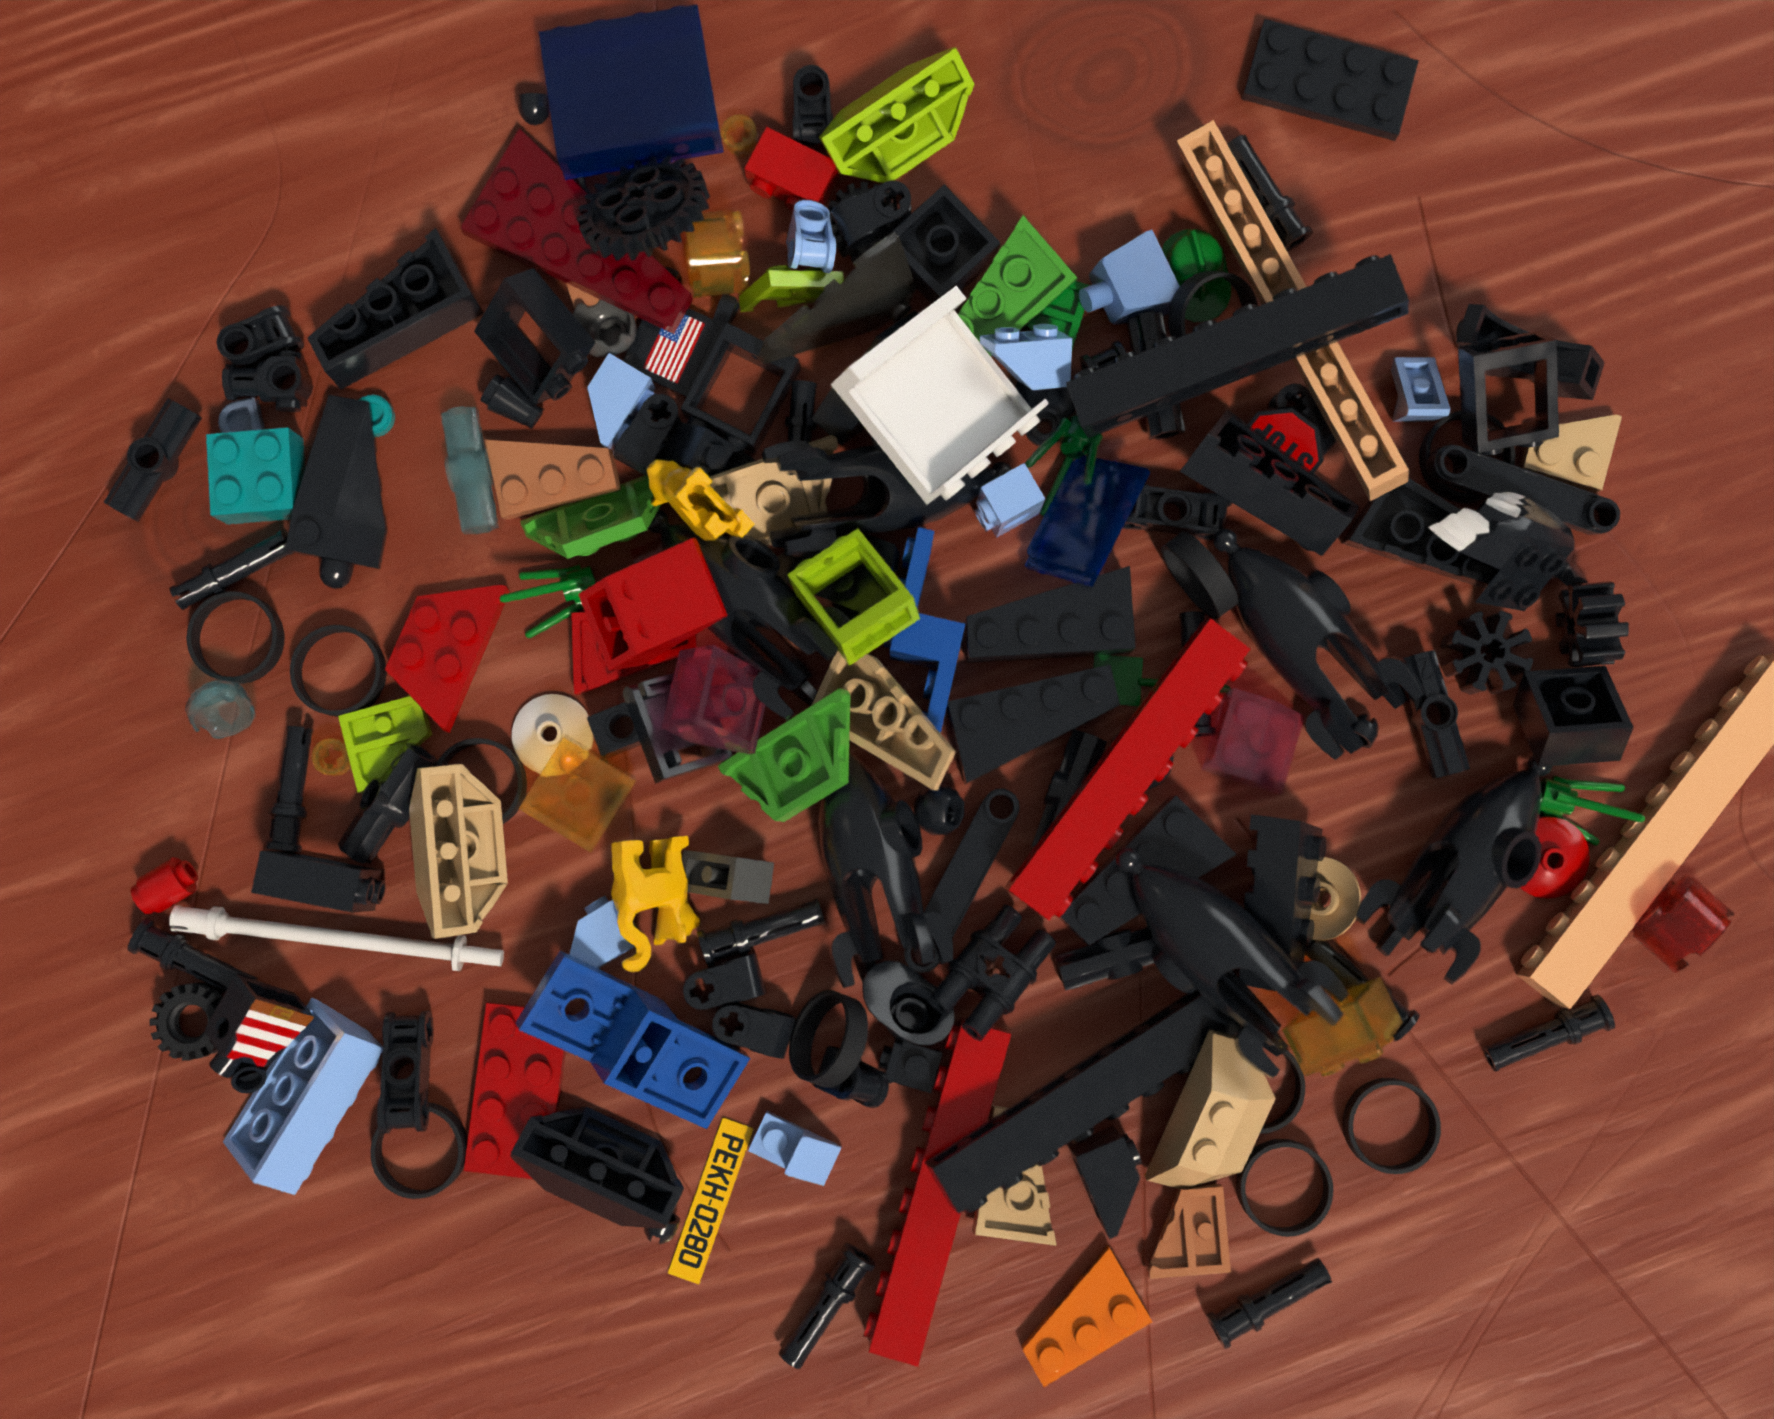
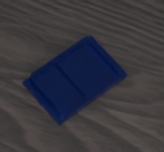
[1024,455,1150,587]

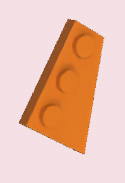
[1021,1244,1152,1387]

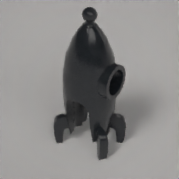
[762,437,1013,557]
[648,510,851,721]
[1213,528,1425,760]
[818,740,953,988]
[1356,755,1553,985]
[1116,848,1349,1078]

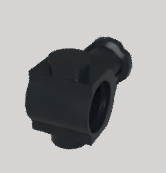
[222,351,313,413]

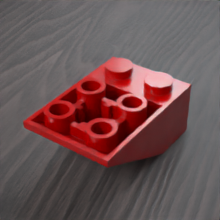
[578,538,728,671]

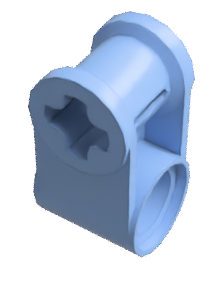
[786,200,836,273]

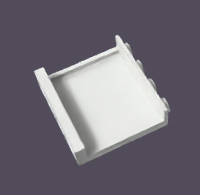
[831,286,1049,504]

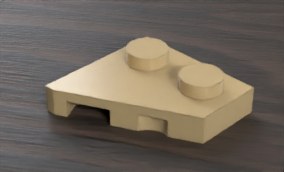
[1519,415,1622,493]

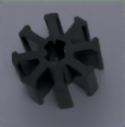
[1555,581,1629,667]
[1440,611,1533,695]

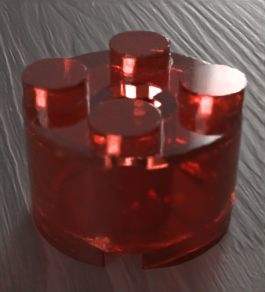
[1631,875,1734,973]

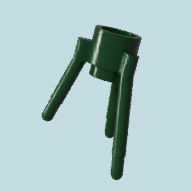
[1025,415,1103,517]

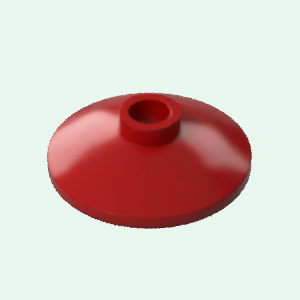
[1520,816,1590,899]

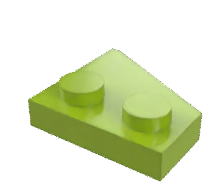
[739,265,845,312]
[338,696,432,793]

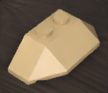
[409,764,508,939]
[1144,1029,1276,1188]

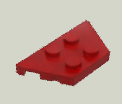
[385,584,510,733]

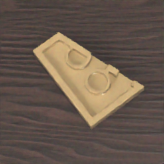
[972,1105,1057,1246]

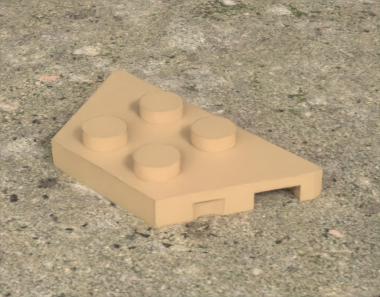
[709,435,838,546]

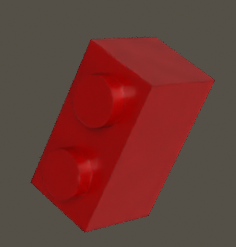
[744,127,840,212]

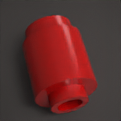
[130,857,198,915]

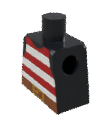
[206,975,314,1078]

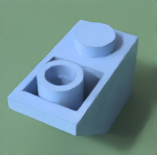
[980,324,1072,390]
[587,353,656,454]

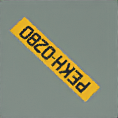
[668,1118,754,1284]

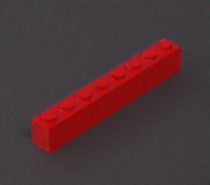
[1004,618,1251,921]
[863,1017,1011,1367]

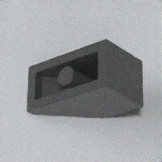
[682,850,774,904]

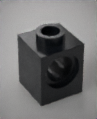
[586,702,641,758]

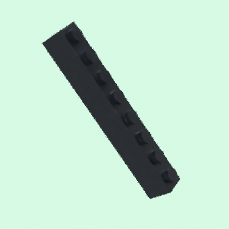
[1066,254,1409,438]
[924,990,1241,1214]

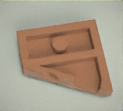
[1147,1184,1231,1279]

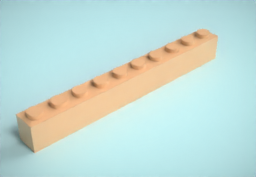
[1177,120,1409,501]
[1516,653,1774,1009]

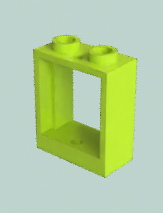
[787,529,920,666]

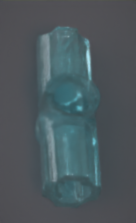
[441,406,499,534]

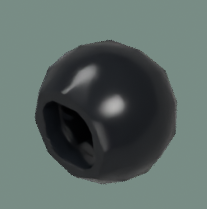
[913,784,964,835]

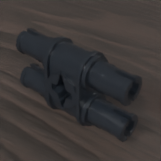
[928,904,1056,1041]

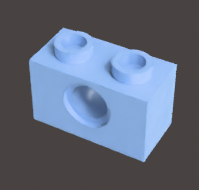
[974,463,1045,538]

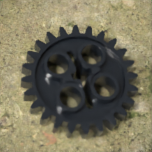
[577,156,710,261]

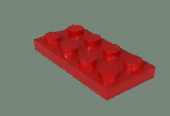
[464,1002,571,1179]

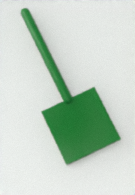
[1093,655,1231,706]

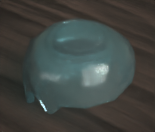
[185,680,256,739]

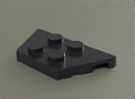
[777,533,900,618]

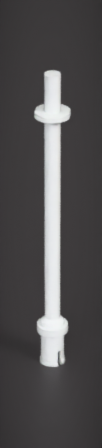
[169,905,504,971]

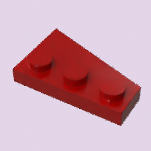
[571,612,698,696]

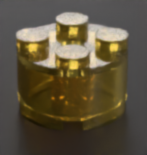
[683,210,750,298]

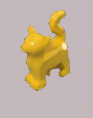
[647,459,755,541]
[611,836,700,972]

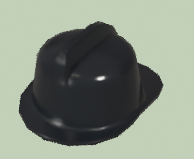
[862,961,955,1045]

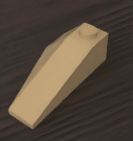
[812,650,956,791]

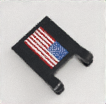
[623,267,740,397]

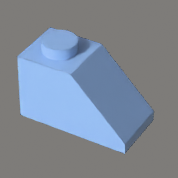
[569,896,638,969]

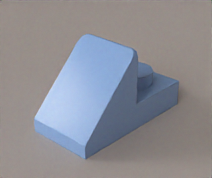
[1391,357,1450,422]
[748,1111,842,1186]

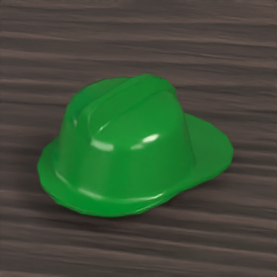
[1162,229,1231,323]

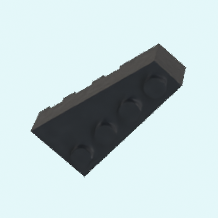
[307,227,484,390]
[1180,409,1359,556]
[1341,478,1500,589]
[1059,795,1236,945]

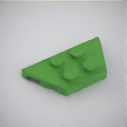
[520,476,662,559]
[718,688,850,822]

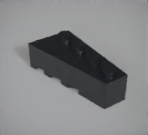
[965,566,1136,663]
[947,665,1120,785]
[1239,814,1326,991]

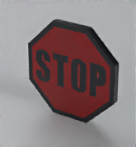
[1248,406,1324,473]

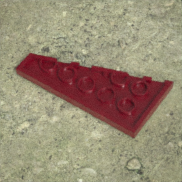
[460,128,693,334]

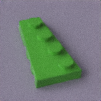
[958,215,1078,357]

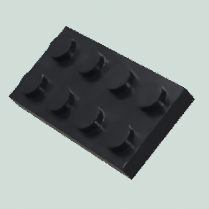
[1241,19,1419,141]

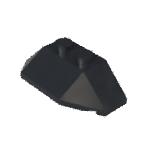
[510,1106,684,1229]

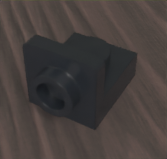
[878,1038,943,1093]

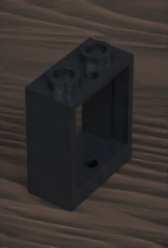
[474,268,596,405]
[681,322,801,454]
[1458,331,1559,455]
[251,851,386,913]

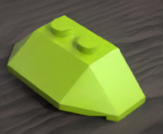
[819,47,974,183]

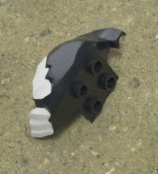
[1428,492,1588,611]

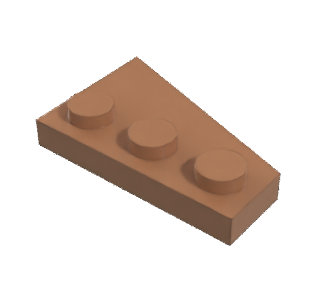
[485,439,621,520]

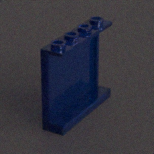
[539,4,724,180]

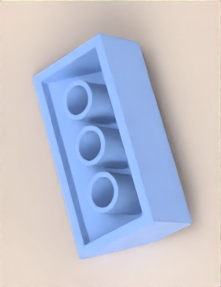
[223,998,383,1195]

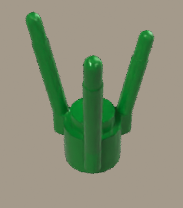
[499,564,596,638]
[1541,775,1645,846]

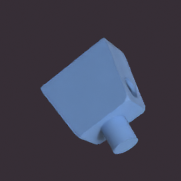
[1079,229,1180,325]

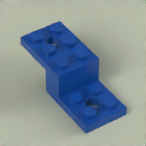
[884,527,965,733]
[515,951,750,1129]

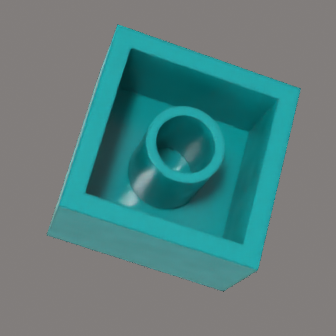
[206,428,305,525]

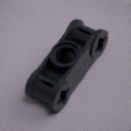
[1111,482,1232,541]
[377,1010,434,1134]

